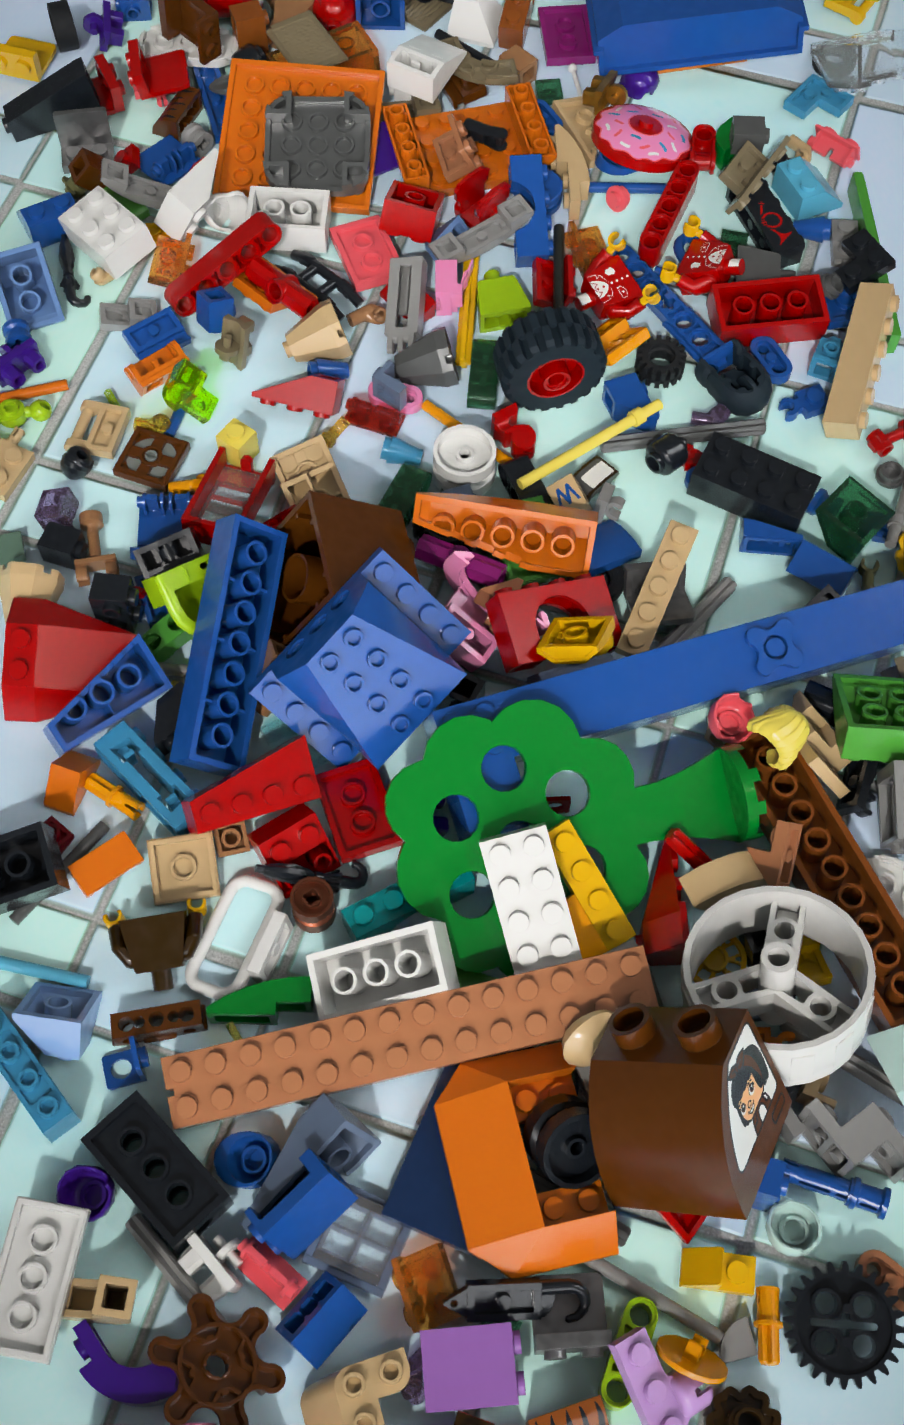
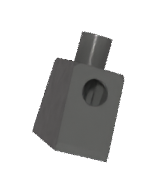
[733,245,796,282]

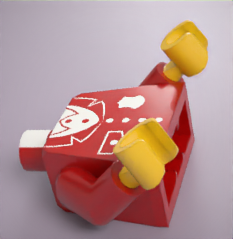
[660,215,745,296]
[574,232,661,320]

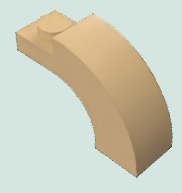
[678,851,768,911]

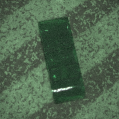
[467,339,498,410]
[378,462,433,528]

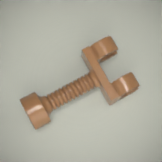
[74,510,120,587]

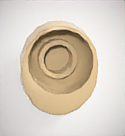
[562,1010,614,1068]

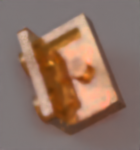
[564,220,607,278]
[147,233,195,288]
[391,1243,464,1333]

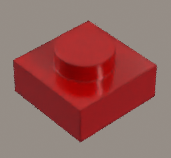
[114,143,140,174]

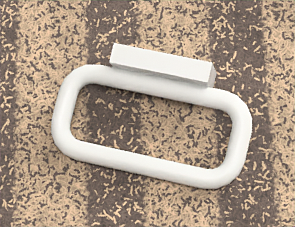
[185,874,294,1000]

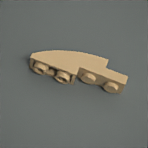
[550,124,590,220]

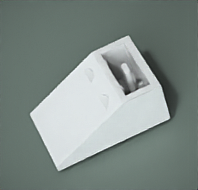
[387,34,467,104]

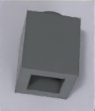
[729,115,770,154]

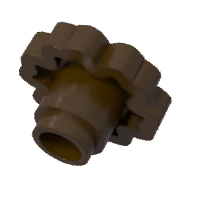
[703,1385,782,1425]

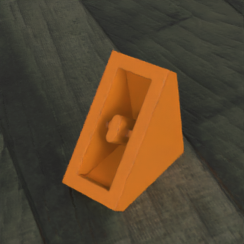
[43,750,101,817]

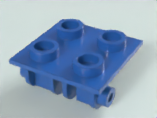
[139,134,200,185]
[137,492,193,546]

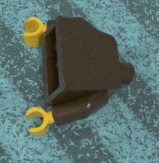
[103,898,207,991]

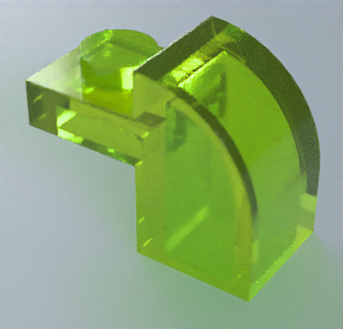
[162,358,219,424]

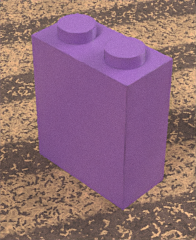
[420,1322,526,1413]

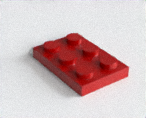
[316,759,404,864]

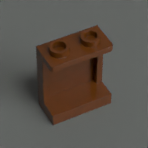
[158,0,222,65]

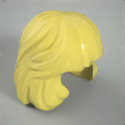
[746,704,810,771]

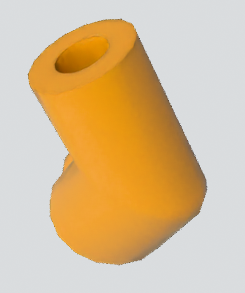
[168,473,205,496]

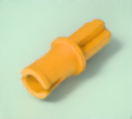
[84,773,145,821]
[753,1285,783,1366]

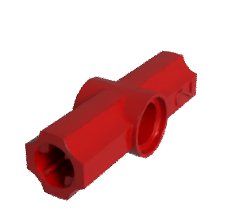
[245,257,319,318]

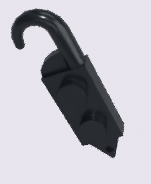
[442,1277,591,1323]

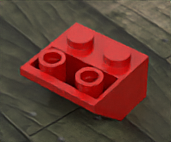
[247,803,342,899]

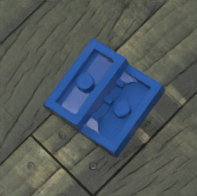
[589,519,642,577]

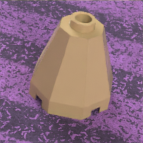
[282,298,353,362]
[0,561,65,625]

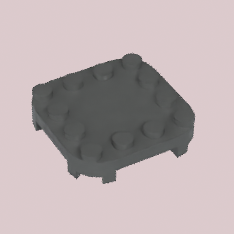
[263,90,371,197]

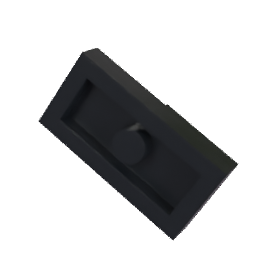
[835,760,879,818]

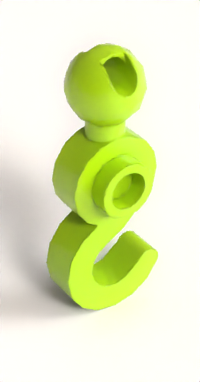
[0,399,52,428]

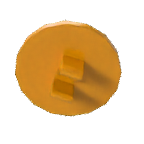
[655,1333,728,1384]

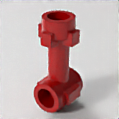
[866,420,904,457]

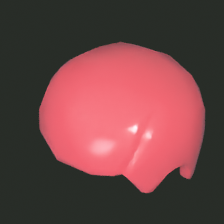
[707,692,755,744]

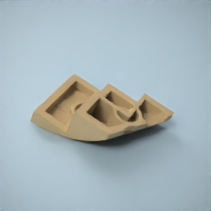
[270,434,351,506]
[792,690,852,799]

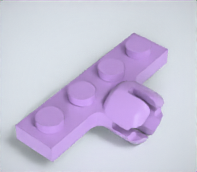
[608,1327,713,1425]

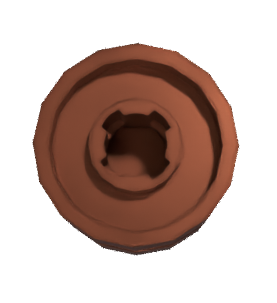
[290,877,336,933]

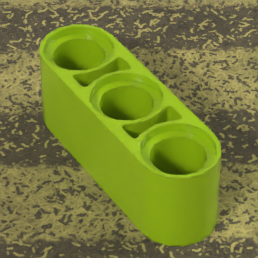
[598,1296,658,1412]

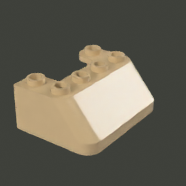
[300,1347,410,1425]

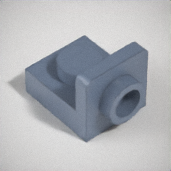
[372,360,407,412]

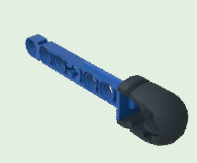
[613,245,773,417]

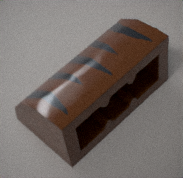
[152,87,203,142]

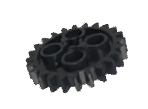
[782,1261,904,1390]

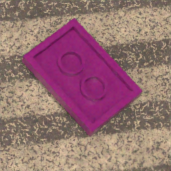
[537,4,596,66]

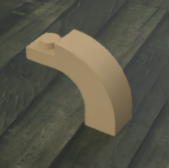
[62,1274,139,1325]

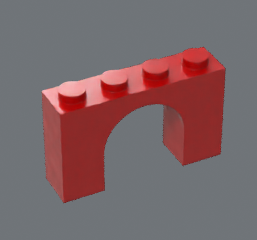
[485,573,622,674]

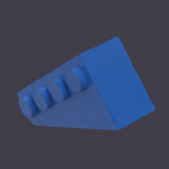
[42,634,173,757]

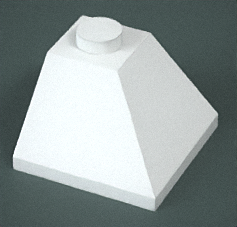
[447,0,503,49]

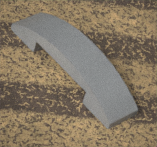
[100,158,173,209]
[428,193,534,264]

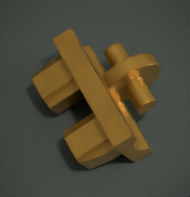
[583,70,628,115]

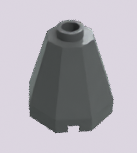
[393,326,459,387]

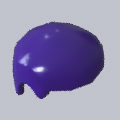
[619,71,660,100]
[56,1165,115,1222]

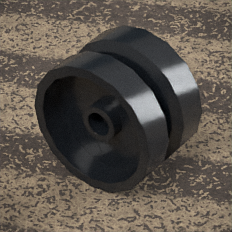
[522,1094,601,1189]

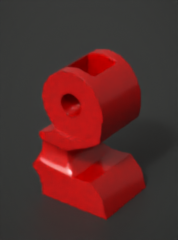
[491,402,536,459]

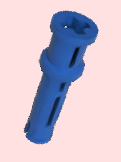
[783,1157,892,1220]

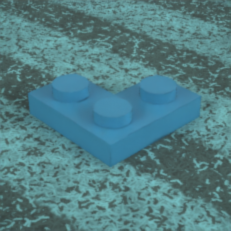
[783,73,855,120]

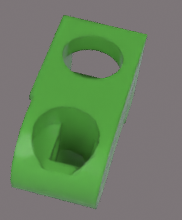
[142,613,194,662]

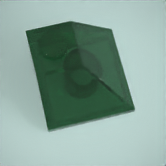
[815,476,896,564]

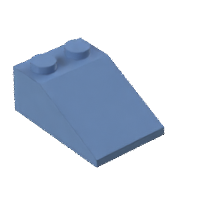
[0,241,65,331]

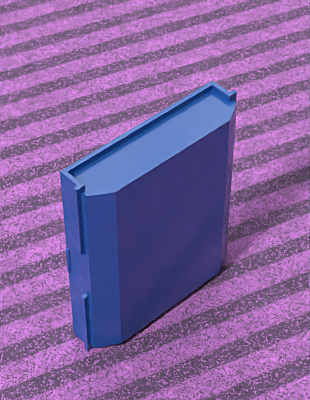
[586,0,810,76]

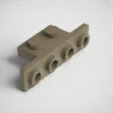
[718,135,791,215]

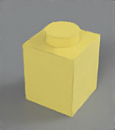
[216,418,260,468]

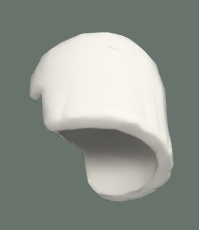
[204,190,248,234]

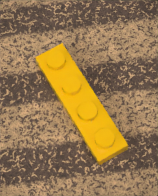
[547,819,637,951]

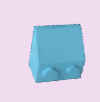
[771,156,843,220]

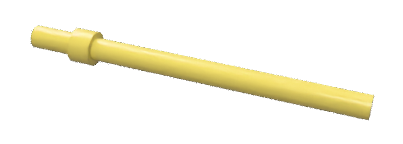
[517,399,663,490]

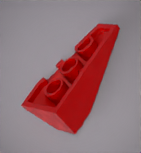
[634,840,689,966]

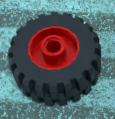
[493,306,607,411]

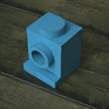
[807,336,843,383]

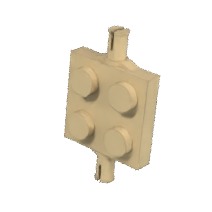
[0,426,35,502]

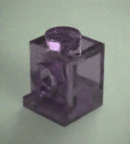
[34,487,79,530]

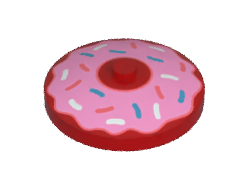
[591,104,692,173]

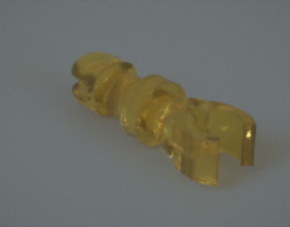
[322,416,350,448]

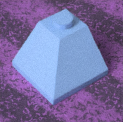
[12,981,102,1061]

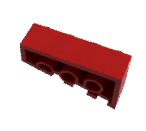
[181,735,322,834]

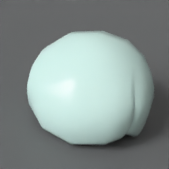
[765,1199,822,1257]

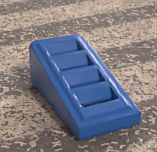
[739,518,803,556]

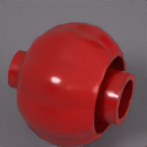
[312,0,356,35]

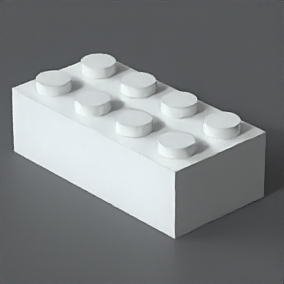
[479,822,582,975]
[305,920,460,1021]

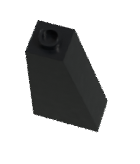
[2,57,102,143]

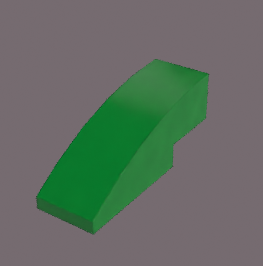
[206,976,314,1025]

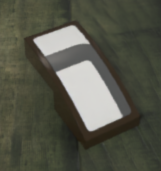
[573,455,620,502]

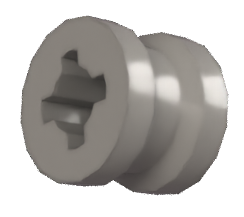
[181,122,214,157]

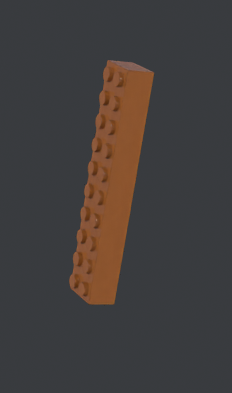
[724,733,904,1032]

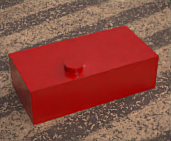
[706,274,830,347]

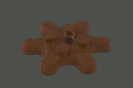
[147,1293,286,1425]

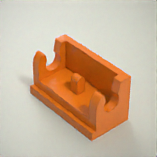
[124,340,190,397]
[67,831,144,898]

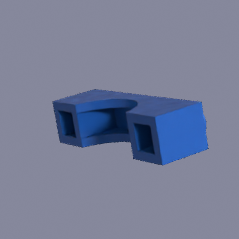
[508,154,554,268]

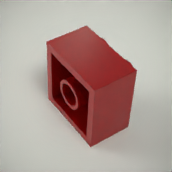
[379,180,445,243]

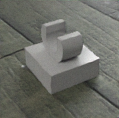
[593,482,626,524]

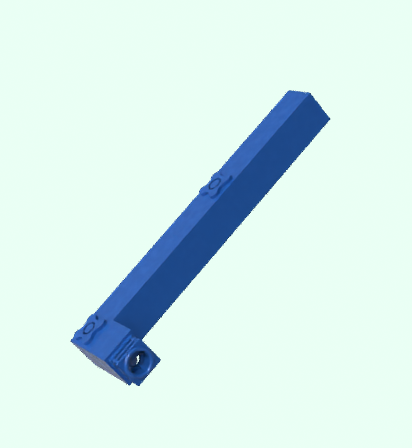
[423,579,904,874]

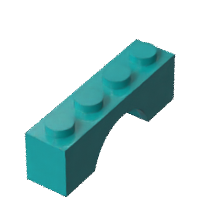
[341,872,475,942]

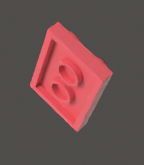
[329,214,399,293]

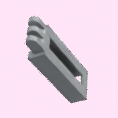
[384,256,428,354]

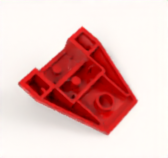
[1,597,137,723]

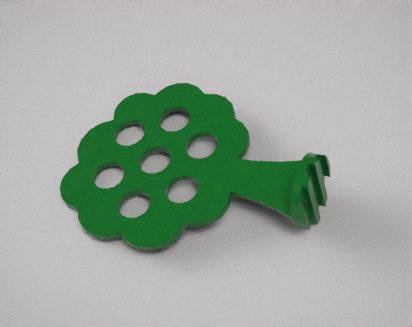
[384,700,767,977]

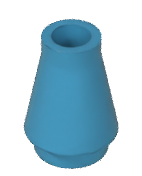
[380,436,423,466]

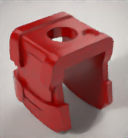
[454,166,511,228]

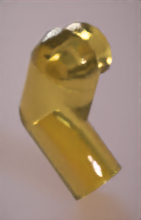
[133,413,171,434]

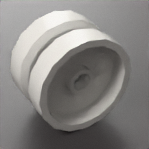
[433,424,497,496]

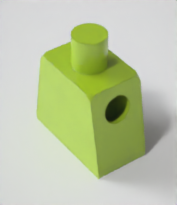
[477,269,532,333]

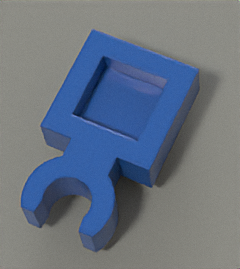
[778,384,828,422]

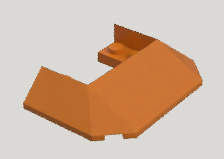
[433,1042,619,1278]

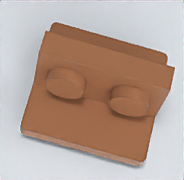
[432,113,484,184]

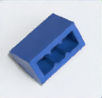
[786,539,859,596]
[275,1271,368,1370]

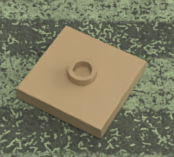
[146,830,221,906]

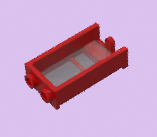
[181,446,276,546]

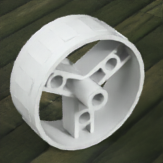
[680,886,876,1087]

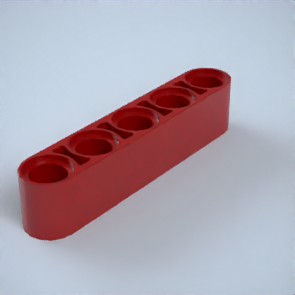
[637,160,700,268]
[164,212,282,317]

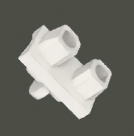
[177,1233,244,1303]

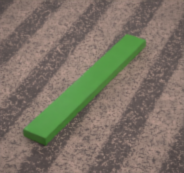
[847,172,901,353]

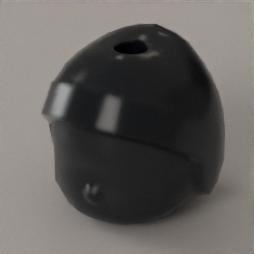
[60,445,94,480]

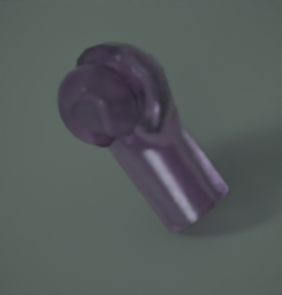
[690,403,731,426]
[400,1346,425,1405]

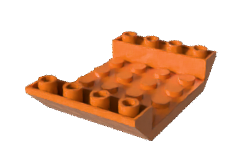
[382,82,557,197]

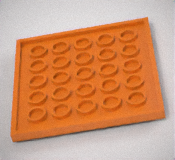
[212,58,386,216]

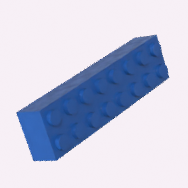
[169,513,288,777]

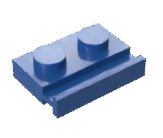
[122,306,191,360]

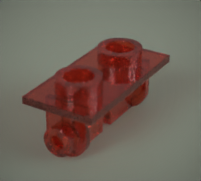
[343,397,406,438]

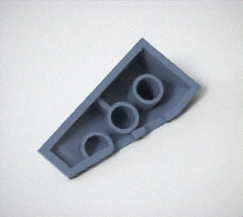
[241,1093,382,1231]

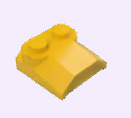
[536,616,616,664]

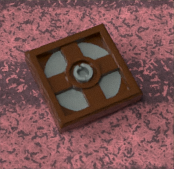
[112,426,191,492]

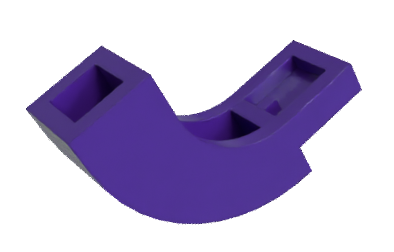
[72,1319,178,1407]

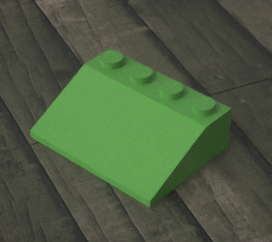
[832,673,904,763]

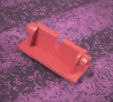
[807,124,860,169]
[237,1236,309,1311]

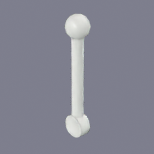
[568,63,583,97]

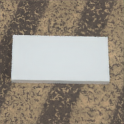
[0,1195,91,1365]

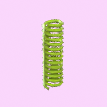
[104,389,120,406]

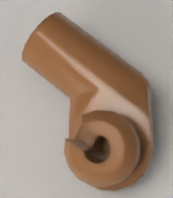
[346,304,386,327]

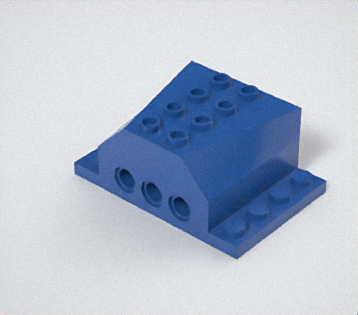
[247,547,471,770]

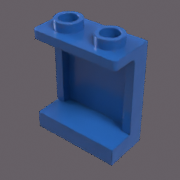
[244,1148,358,1260]

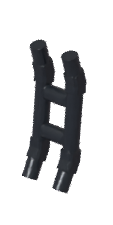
[275,250,364,321]

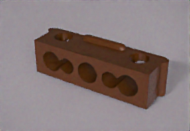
[110,999,208,1046]

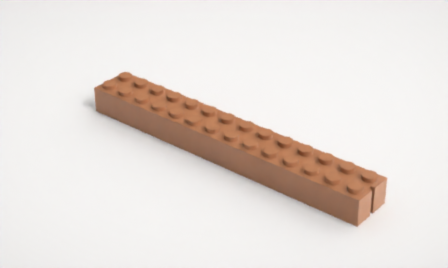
[160,945,659,1130]

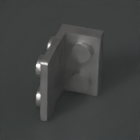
[53,107,115,174]

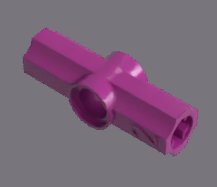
[415,533,508,586]

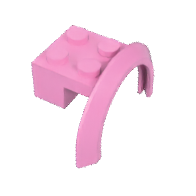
[443,551,550,672]

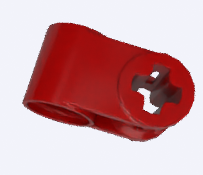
[689,124,716,175]

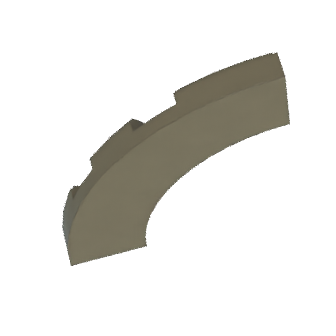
[439,36,519,85]

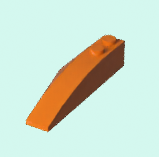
[412,492,598,578]

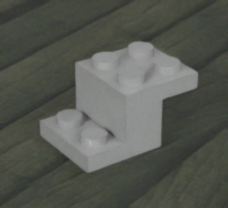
[797,1098,904,1184]

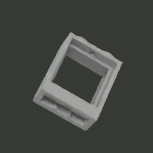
[877,760,904,854]

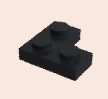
[834,228,896,295]

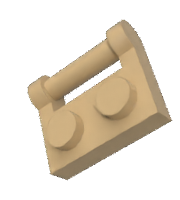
[64,400,131,460]

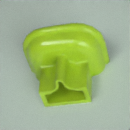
[141,552,210,635]

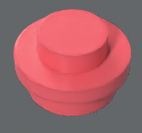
[606,185,630,212]

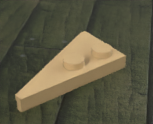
[551,96,597,169]

